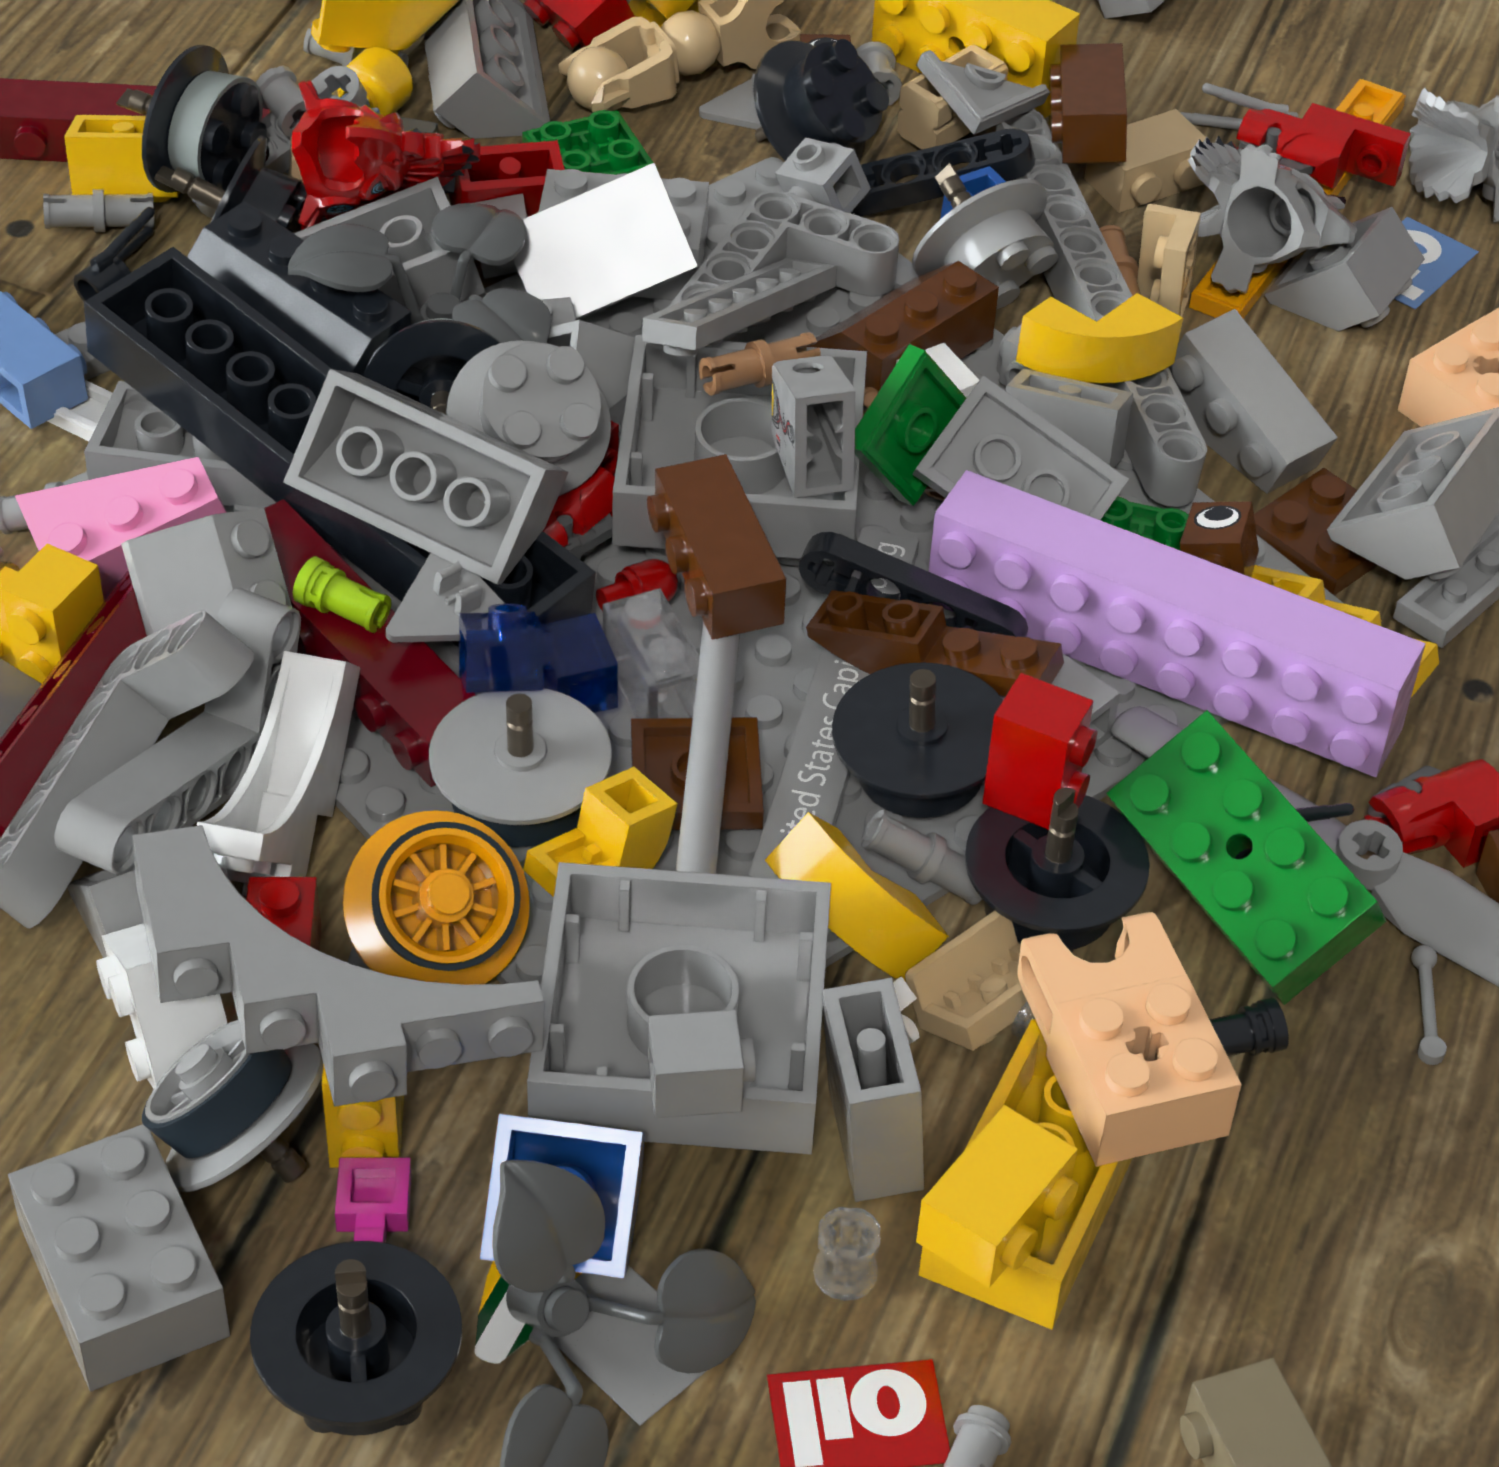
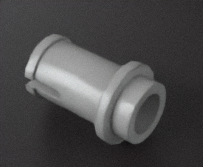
[943,1405,1012,1467]

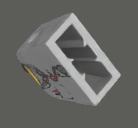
[772,355,856,498]

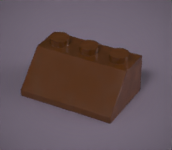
[806,261,999,391]

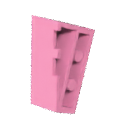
[15,457,227,601]

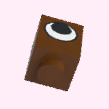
[1180,501,1259,578]

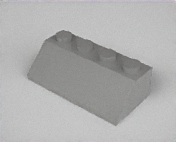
[424,0,550,139]
[283,369,568,584]
[1327,407,1499,580]

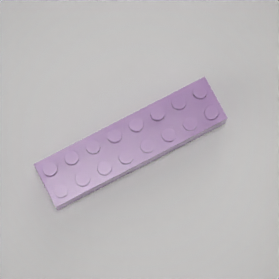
[929,470,1426,777]

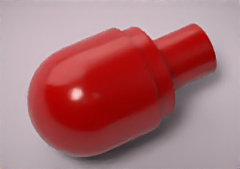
[596,559,678,613]

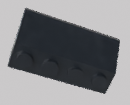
[187,201,412,376]

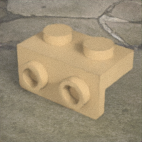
[905,910,1031,1051]

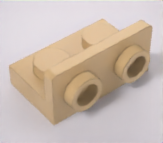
[1137,204,1201,319]

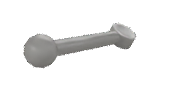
[1411,945,1447,1065]

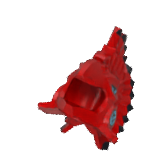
[292,80,480,230]

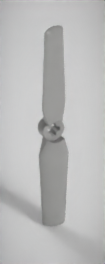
[1111,706,1499,987]

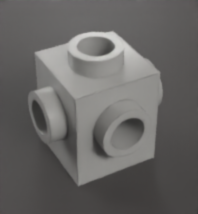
[775,137,871,213]

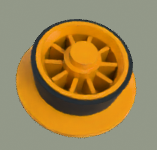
[342,810,530,985]

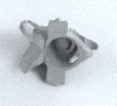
[1409,88,1499,222]
[1188,136,1358,294]

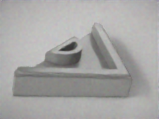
[916,50,1050,134]

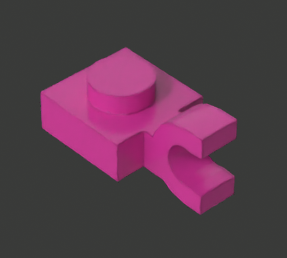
[335,1158,412,1243]

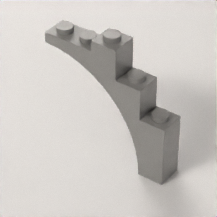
[132,825,545,1107]

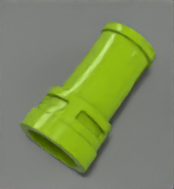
[293,556,391,633]

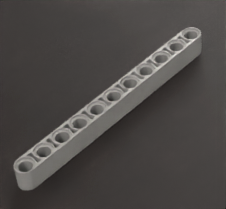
[995,109,1207,507]

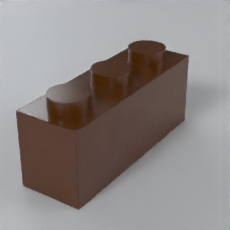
[1050,43,1127,163]
[647,454,786,640]

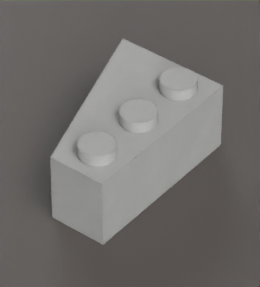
[1168,309,1338,494]

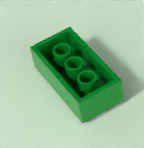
[1106,710,1387,1005]

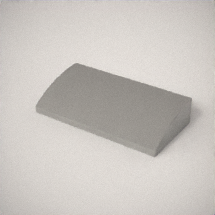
[84,381,276,508]

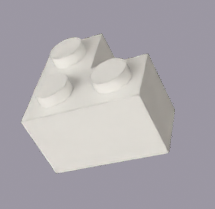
[96,923,228,1089]

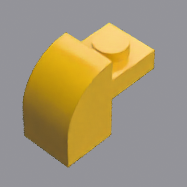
[523,767,678,897]

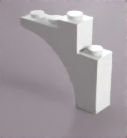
[197,651,360,896]

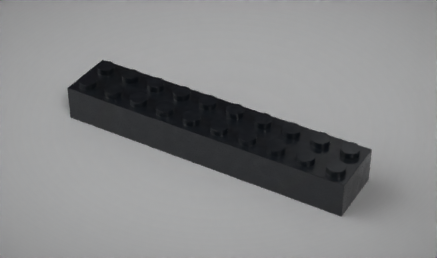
[84,247,596,685]

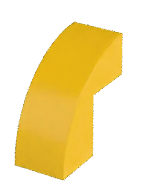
[1016,293,1183,383]
[765,812,949,982]

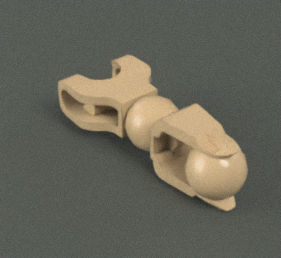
[559,0,801,112]

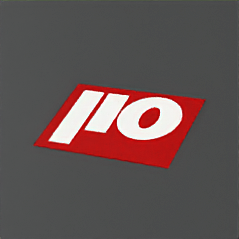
[767,1359,950,1467]

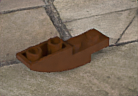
[806,590,1064,696]

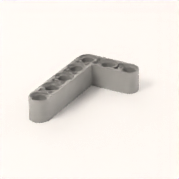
[667,191,899,341]
[54,587,301,875]
[0,609,255,928]

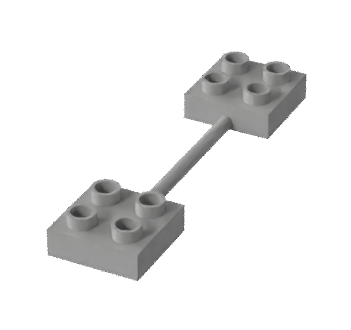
[527,335,867,1155]

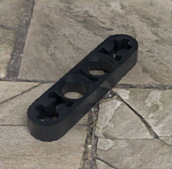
[851,128,1036,217]
[799,532,1028,637]

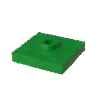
[854,344,966,506]

